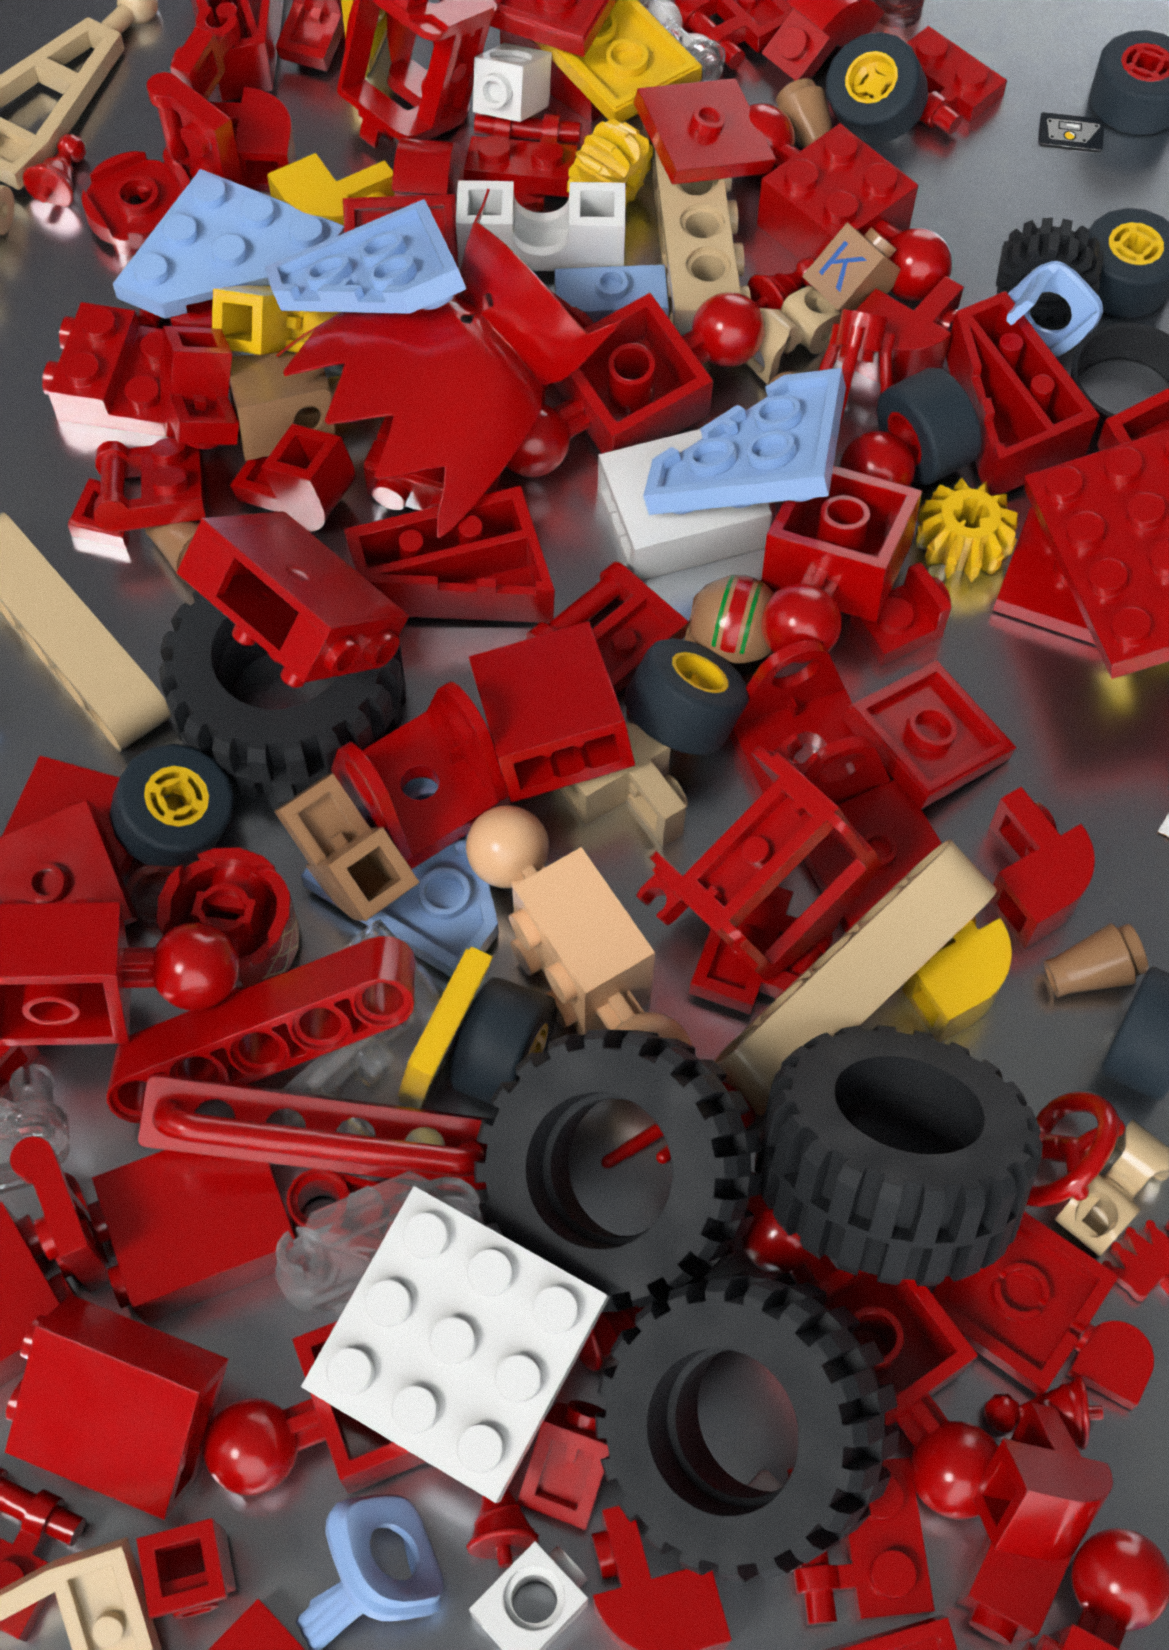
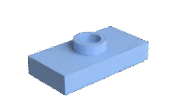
[554,264,669,323]

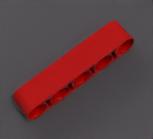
[106,936,416,1123]

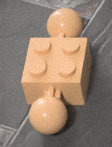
[466,805,692,1046]

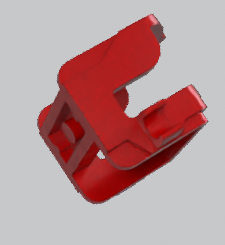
[337,0,497,149]
[636,734,882,981]

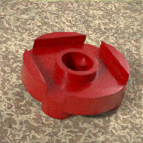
[81,151,190,256]

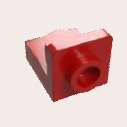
[850,562,952,666]
[517,1400,609,1530]

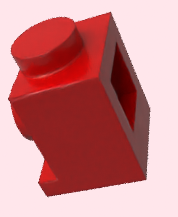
[136,1518,236,1619]

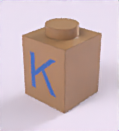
[802,222,901,313]

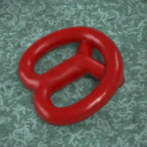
[1026,1091,1125,1207]

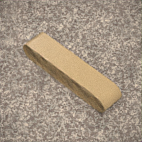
[0,512,171,751]
[714,839,997,1115]

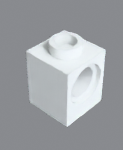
[473,43,552,122]
[469,1542,588,1650]

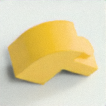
[267,153,395,226]
[212,285,341,355]
[902,916,1012,1042]

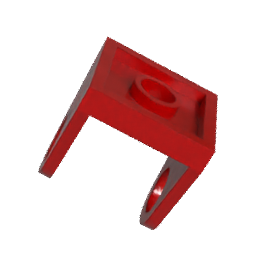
[729,640,891,805]
[331,681,510,870]

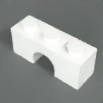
[456,181,625,271]

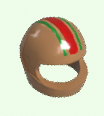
[685,575,774,685]

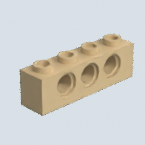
[651,146,751,336]

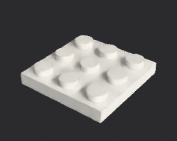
[301,1186,610,1503]

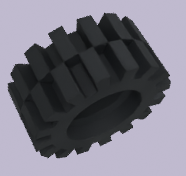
[996,217,1103,326]

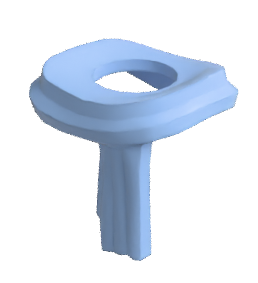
[1006,261,1103,357]
[296,1495,443,1650]

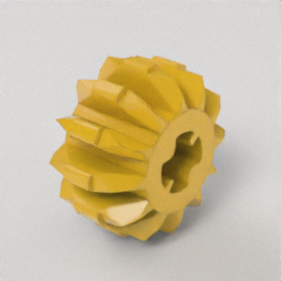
[567,118,653,208]
[915,478,1018,582]

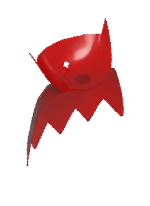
[276,188,623,538]

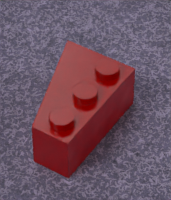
[191,0,284,102]
[945,291,1100,496]
[344,486,555,623]

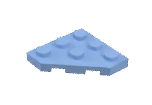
[113,169,344,319]
[265,199,466,313]
[643,368,846,515]
[301,777,499,977]

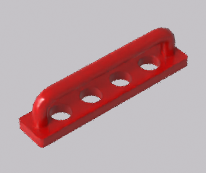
[138,1073,490,1190]

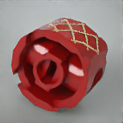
[157,847,299,995]

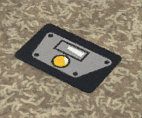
[1039,112,1104,150]

